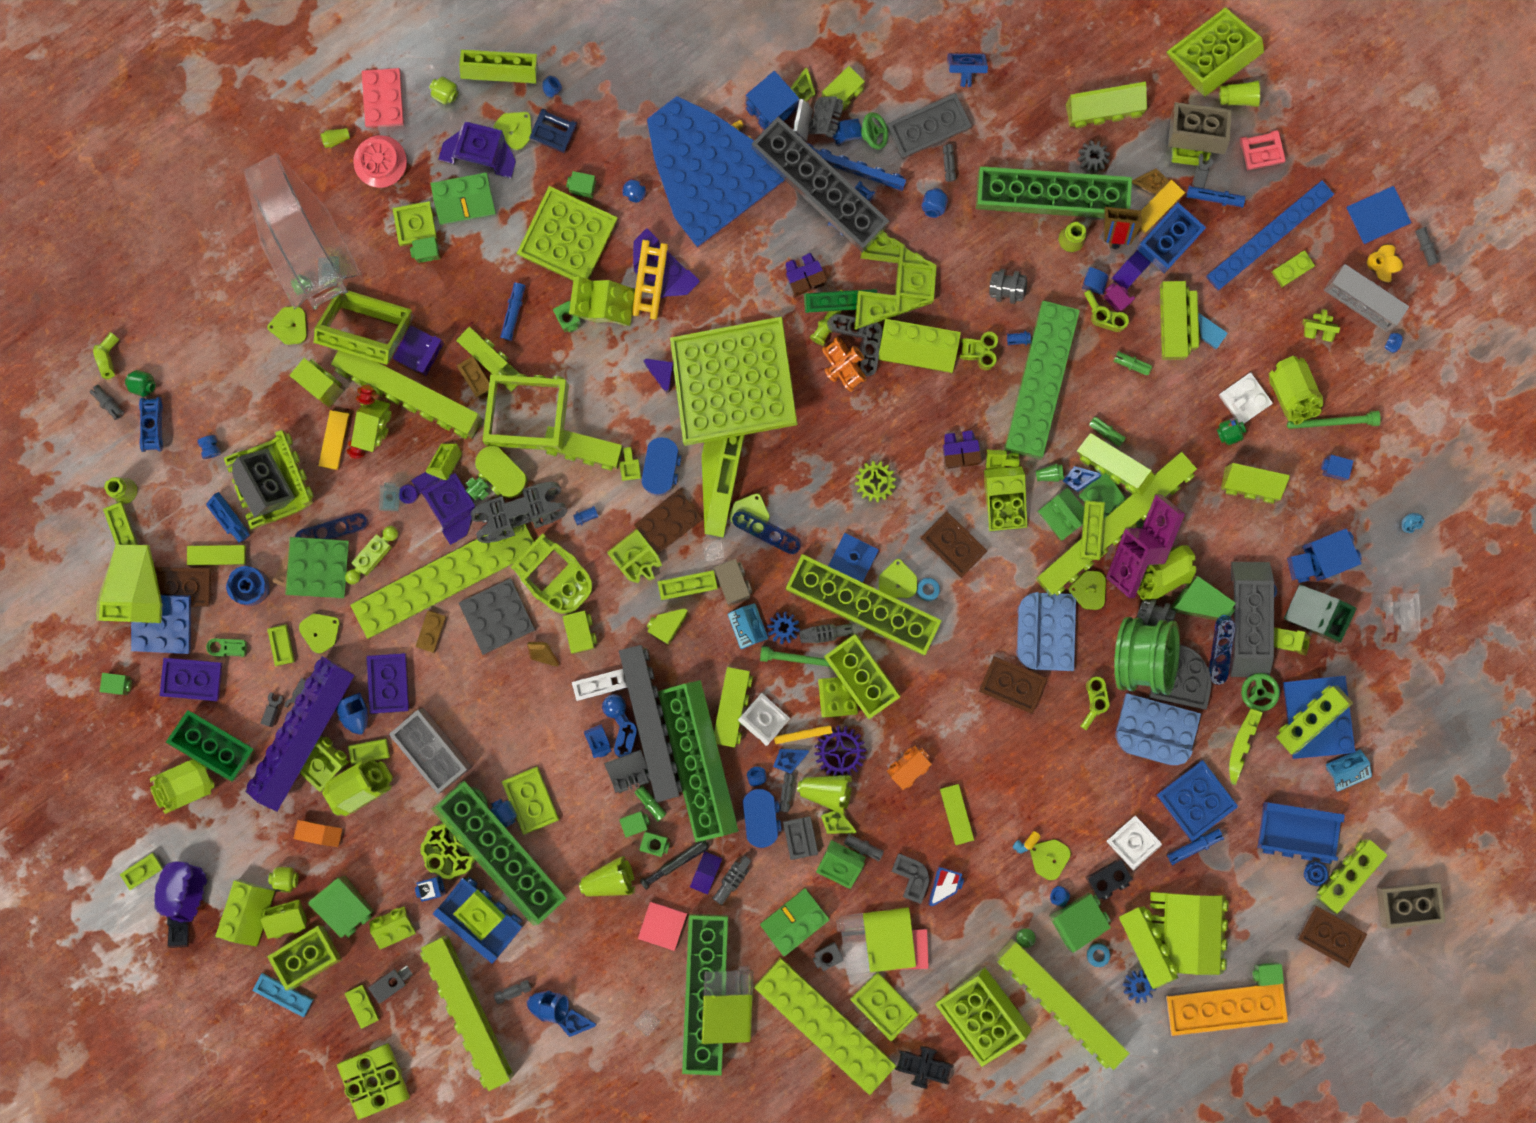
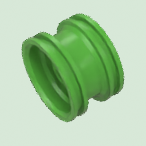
[1114,617,1180,695]

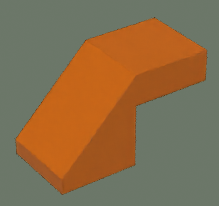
[293,820,342,847]

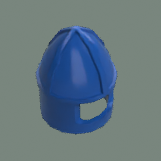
[336,692,368,735]
[527,990,569,1024]

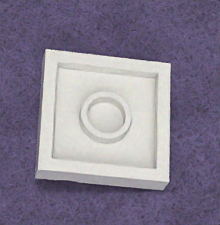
[1219,372,1273,423]
[738,693,790,746]
[1107,816,1162,871]

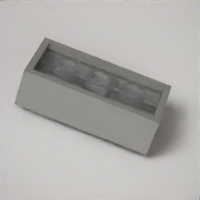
[1324,264,1409,332]
[389,708,472,794]

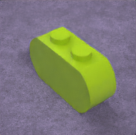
[475,446,528,498]

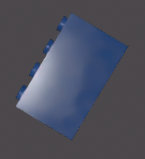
[1257,802,1345,864]
[433,876,524,964]

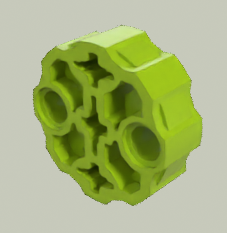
[420,823,476,879]

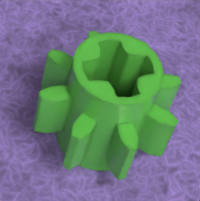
[466,477,489,501]

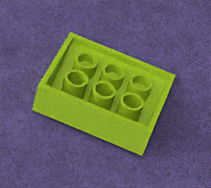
[1167,7,1264,96]
[935,967,1032,1067]

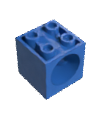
[745,70,799,130]
[1302,528,1362,581]

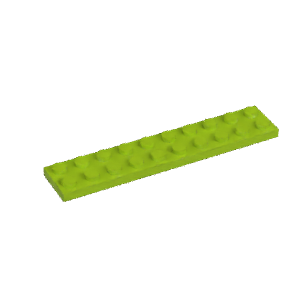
[350,524,534,639]

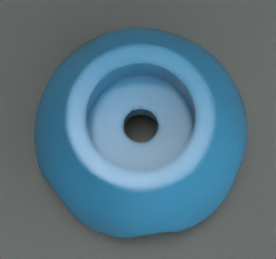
[1401,513,1425,533]

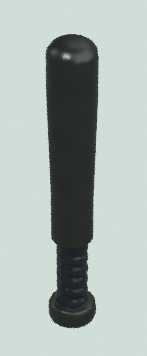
[640,840,709,890]

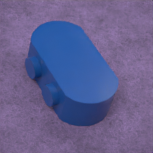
[641,437,682,496]
[743,789,781,848]

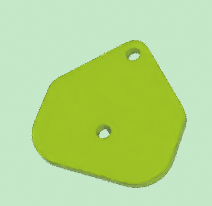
[493,112,532,150]
[267,306,307,345]
[729,493,770,533]
[879,559,917,598]
[1069,571,1106,610]
[299,614,340,653]
[1030,840,1070,880]

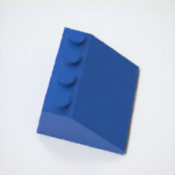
[1283,676,1355,759]

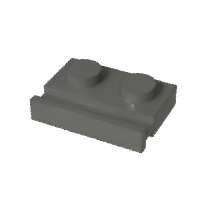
[783,816,818,860]

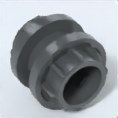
[989,269,1027,304]
[1136,599,1176,626]

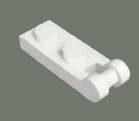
[572,669,628,701]

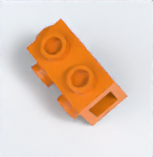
[887,746,932,790]

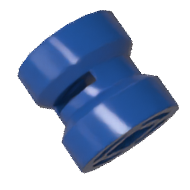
[197,435,221,459]

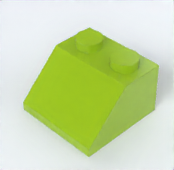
[647,609,689,645]

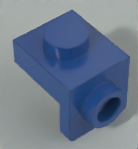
[833,118,862,145]
[584,724,612,758]

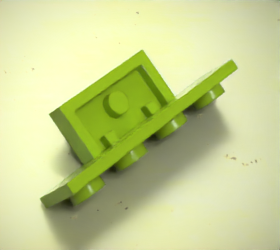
[456,327,520,392]

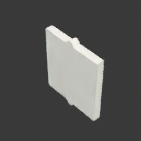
[793,99,813,141]

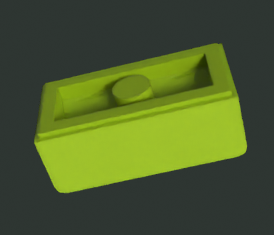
[426,444,462,480]

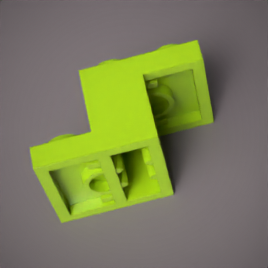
[569,276,635,326]

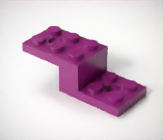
[1106,494,1185,598]

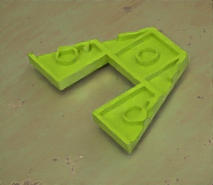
[855,232,936,329]

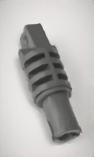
[799,623,853,643]
[713,855,751,905]

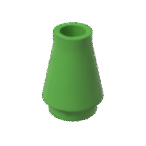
[1036,463,1064,482]

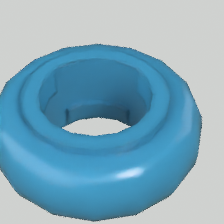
[917,578,940,601]
[1086,943,1111,968]

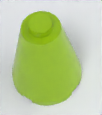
[797,775,852,814]
[579,856,635,897]

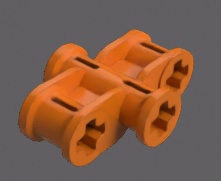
[822,336,867,392]

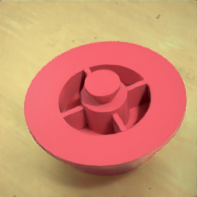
[354,135,407,188]

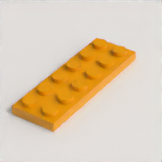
[1166,984,1288,1036]

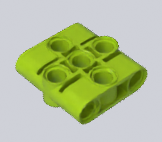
[336,1043,410,1120]

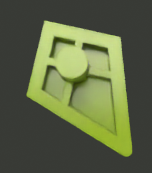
[791,68,815,102]
[821,811,856,834]

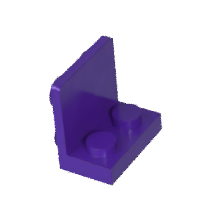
[393,326,444,376]

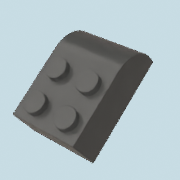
[232,448,295,518]

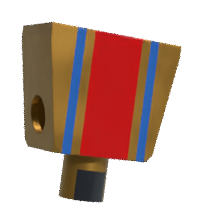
[1104,207,1142,249]

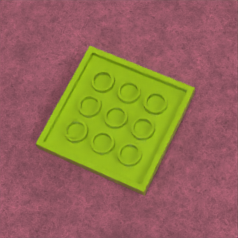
[516,186,618,281]

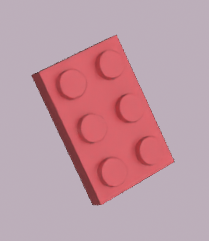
[362,68,404,128]

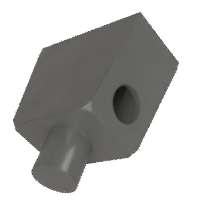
[368,966,413,1004]

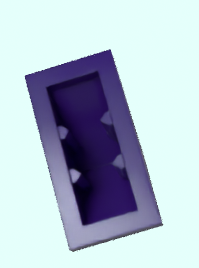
[1111,251,1151,290]
[643,359,673,394]
[690,851,722,895]

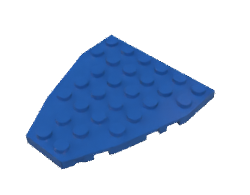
[647,96,785,248]

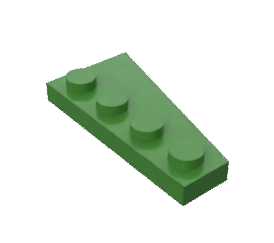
[1078,473,1144,535]

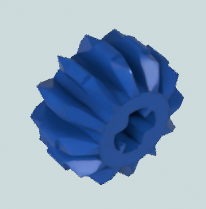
[767,612,800,644]
[1122,970,1156,1004]

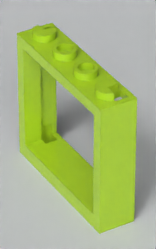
[314,288,412,365]
[482,372,569,451]

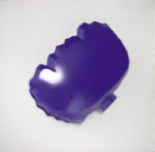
[154,861,208,923]

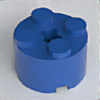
[226,566,270,606]

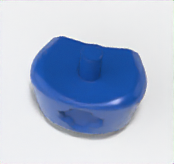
[1385,333,1403,353]

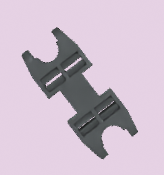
[471,482,567,543]

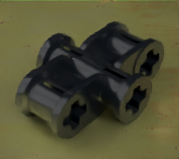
[895,1045,954,1089]

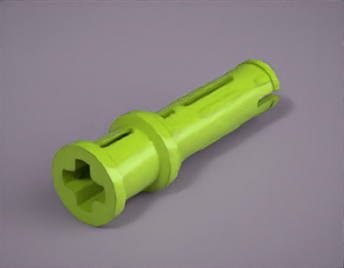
[810,290,842,346]

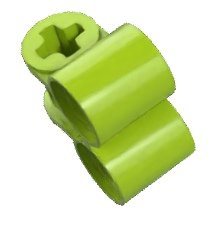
[960,332,998,371]

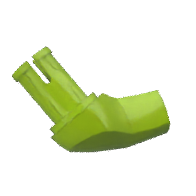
[93,332,120,380]

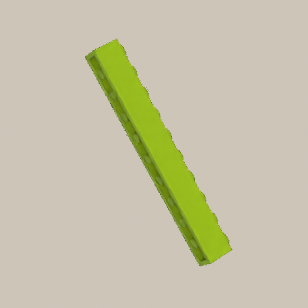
[1035,452,1197,596]

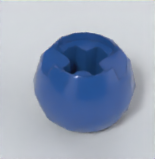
[622,179,646,203]

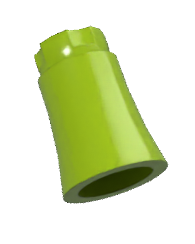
[1219,80,1260,107]
[1059,222,1086,252]
[104,477,138,504]

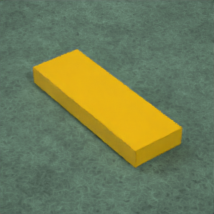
[1140,180,1185,234]
[318,410,350,470]
[774,725,832,744]

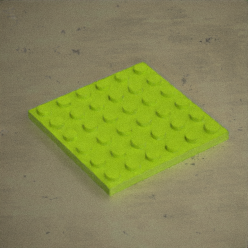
[670,316,798,446]

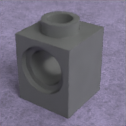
[813,942,844,971]

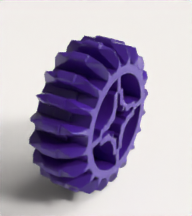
[814,726,866,776]

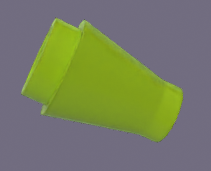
[320,128,350,149]

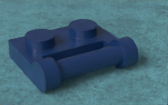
[529,108,578,154]

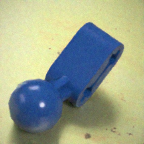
[602,694,637,757]

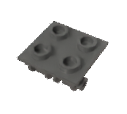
[808,96,844,138]
[604,750,651,793]

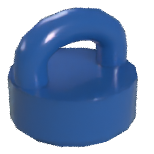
[542,76,562,97]
[747,767,767,786]
[1050,886,1070,907]

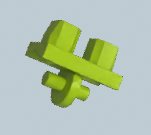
[1302,309,1340,342]

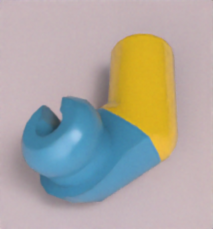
[1012,831,1041,854]

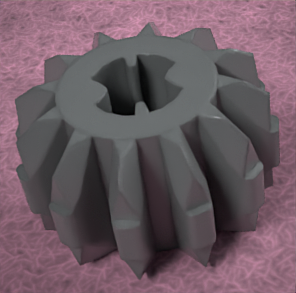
[1077,140,1110,173]

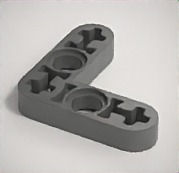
[827,314,882,377]

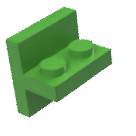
[1037,487,1084,541]
[816,840,866,889]

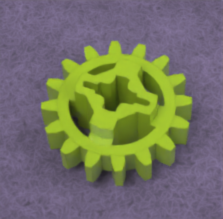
[855,461,896,503]

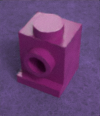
[1103,283,1135,313]

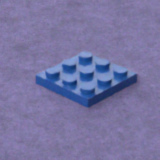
[131,594,191,654]
[1156,760,1238,842]

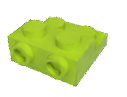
[300,736,349,792]

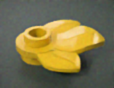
[1367,245,1403,282]

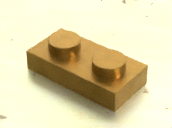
[457,356,489,399]
[415,610,446,653]

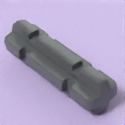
[943,144,956,182]
[779,774,794,812]
[494,980,532,1004]

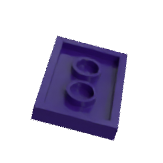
[367,653,409,714]
[159,658,223,701]

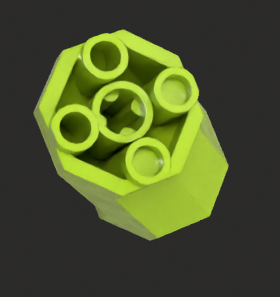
[1269,356,1323,425]
[1137,545,1196,600]
[322,756,393,816]
[150,759,214,814]

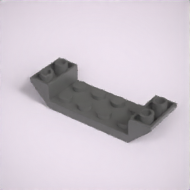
[1230,562,1274,677]

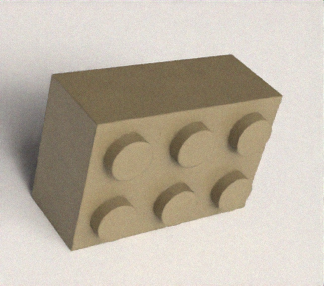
[1168,102,1232,154]
[714,559,752,607]
[1376,882,1446,929]

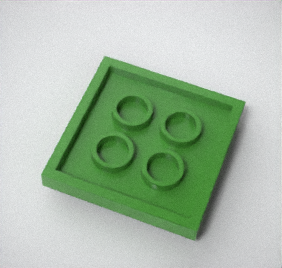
[285,537,349,598]

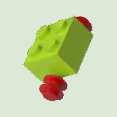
[346,385,391,459]

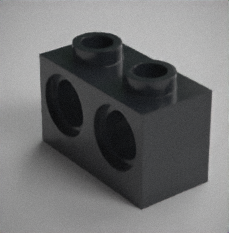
[1085,859,1133,900]

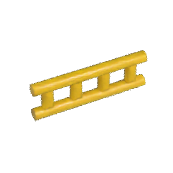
[632,240,668,320]

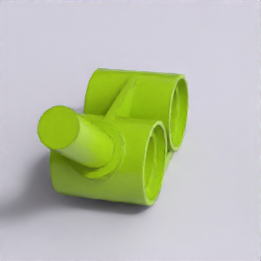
[1084,290,1129,332]
[1080,677,1109,730]

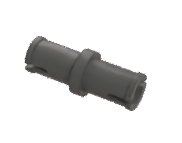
[1415,227,1440,267]
[90,385,124,420]
[844,833,884,862]

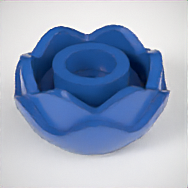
[1304,861,1328,886]

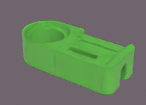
[206,638,247,658]

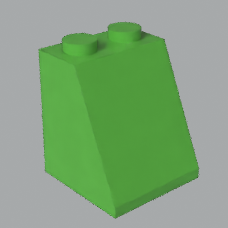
[1170,576,1236,621]
[308,876,374,938]
[1049,893,1111,953]

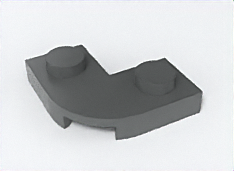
[891,853,929,904]

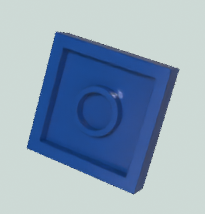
[947,53,988,87]
[828,533,879,583]

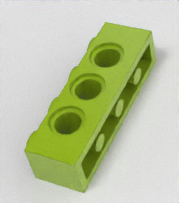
[1276,686,1353,755]
[1316,839,1388,914]

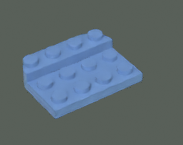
[1016,592,1076,671]
[1115,693,1201,765]

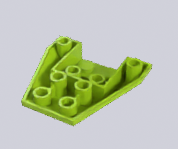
[96,544,162,623]

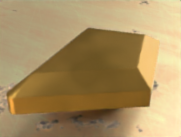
[1132,168,1170,195]
[527,642,559,667]

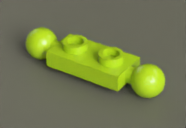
[345,526,398,585]

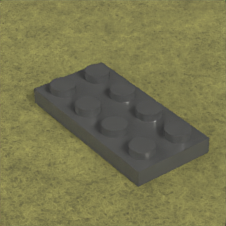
[887,93,972,159]

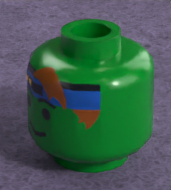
[1216,418,1247,446]

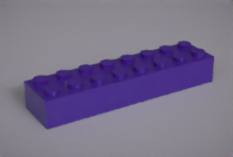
[245,656,354,812]

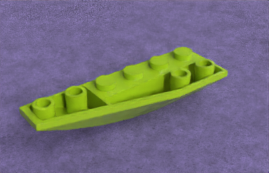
[701,435,745,538]

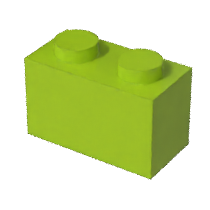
[822,66,865,110]
[562,611,597,654]
[260,899,307,939]

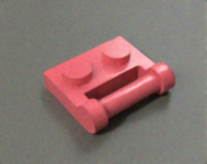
[1240,130,1285,171]

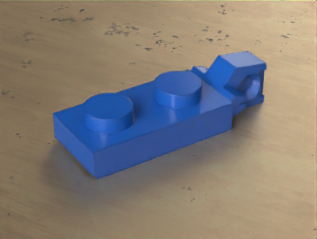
[206,492,250,543]

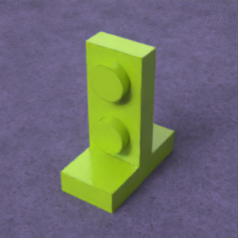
[1274,628,1311,656]

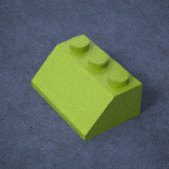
[1221,463,1290,504]
[215,879,275,947]

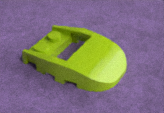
[511,534,592,614]
[1229,709,1262,785]

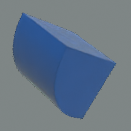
[1082,267,1109,295]

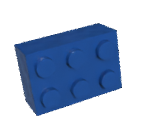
[1136,202,1206,274]

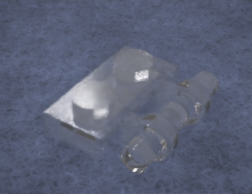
[1383,593,1421,633]

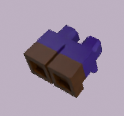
[785,253,827,297]
[942,430,982,469]

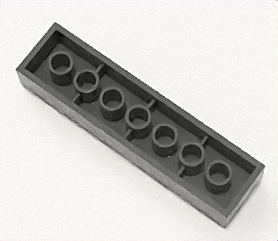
[751,117,889,253]
[619,645,682,802]

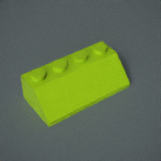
[1066,82,1147,128]
[878,319,961,373]
[824,633,901,719]

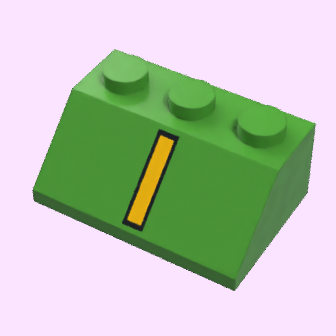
[431,172,496,225]
[760,888,830,957]

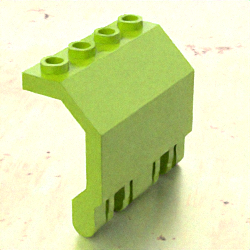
[223,430,314,530]
[1150,892,1229,975]

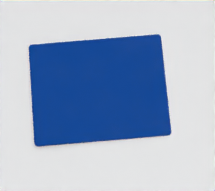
[1346,186,1411,244]

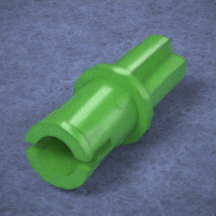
[1113,351,1152,376]
[1089,417,1126,447]
[635,786,667,822]

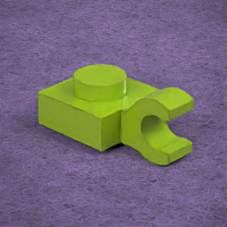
[619,447,641,481]
[985,450,1020,470]

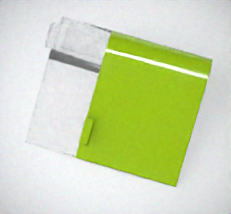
[836,908,916,975]
[702,966,754,1044]

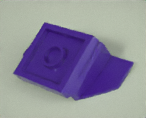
[438,121,516,178]
[633,228,700,299]
[411,472,475,545]

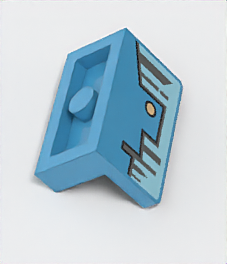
[728,603,768,649]
[1325,749,1372,792]

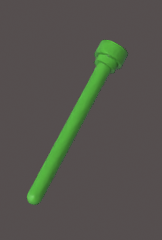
[1287,411,1380,429]
[760,646,831,667]

